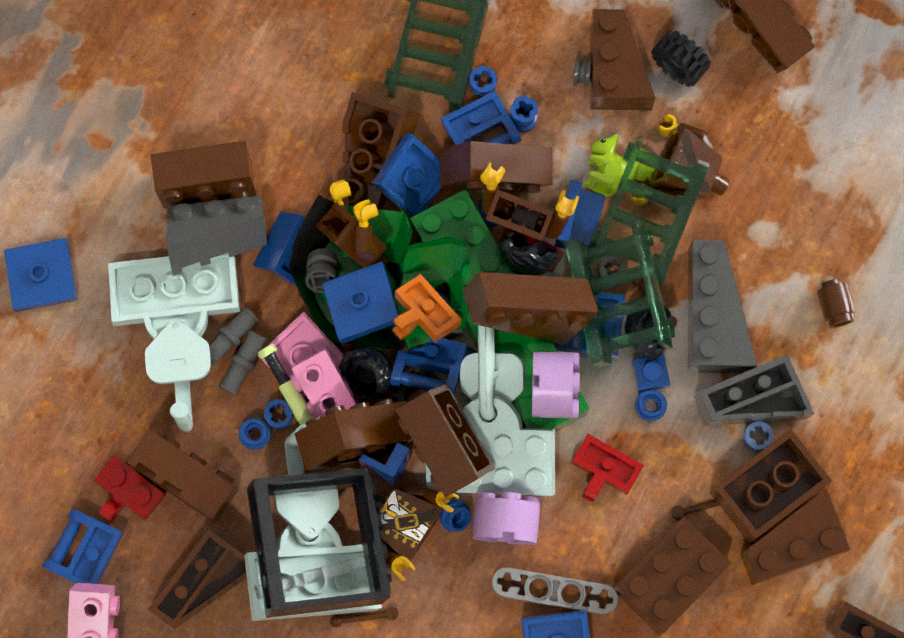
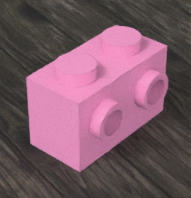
[290,347,358,418]
[67,583,120,638]

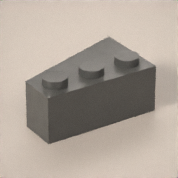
[167,196,267,276]
[694,355,814,426]

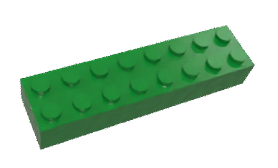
[410,189,590,432]

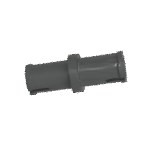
[209,307,259,366]
[218,330,267,396]

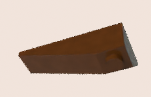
[342,92,420,210]

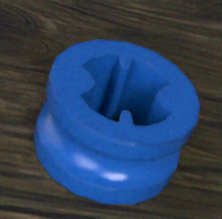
[469,66,497,97]
[264,399,293,430]

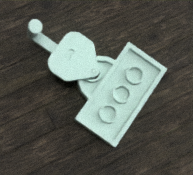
[108,253,240,433]
[426,325,555,496]
[244,425,382,621]

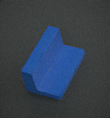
[555,180,605,255]
[253,212,305,285]
[359,442,410,487]

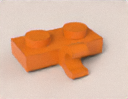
[392,274,462,342]

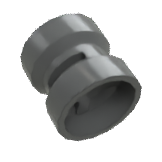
[305,249,338,293]

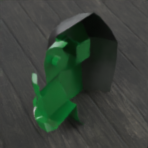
[289,194,470,352]

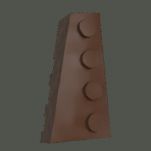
[714,0,815,73]
[463,272,599,345]

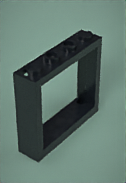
[247,468,392,618]

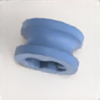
[743,421,774,452]

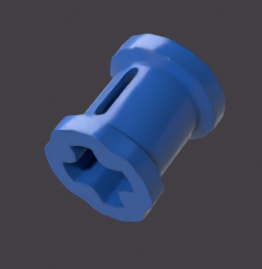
[510,96,538,132]

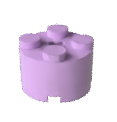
[532,352,580,418]
[473,492,541,545]

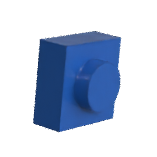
[632,354,671,393]

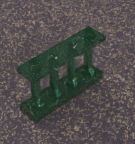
[384,0,490,112]
[588,137,710,286]
[564,220,675,368]

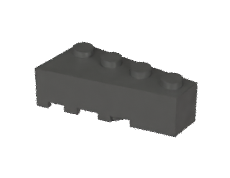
[688,240,757,374]

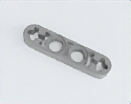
[492,568,618,615]

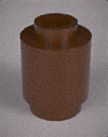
[817,279,856,328]

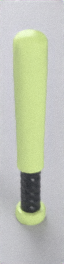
[258,344,313,426]

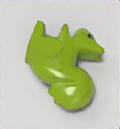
[584,134,657,197]

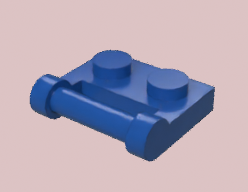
[441,91,522,145]
[391,338,467,395]
[42,508,124,584]

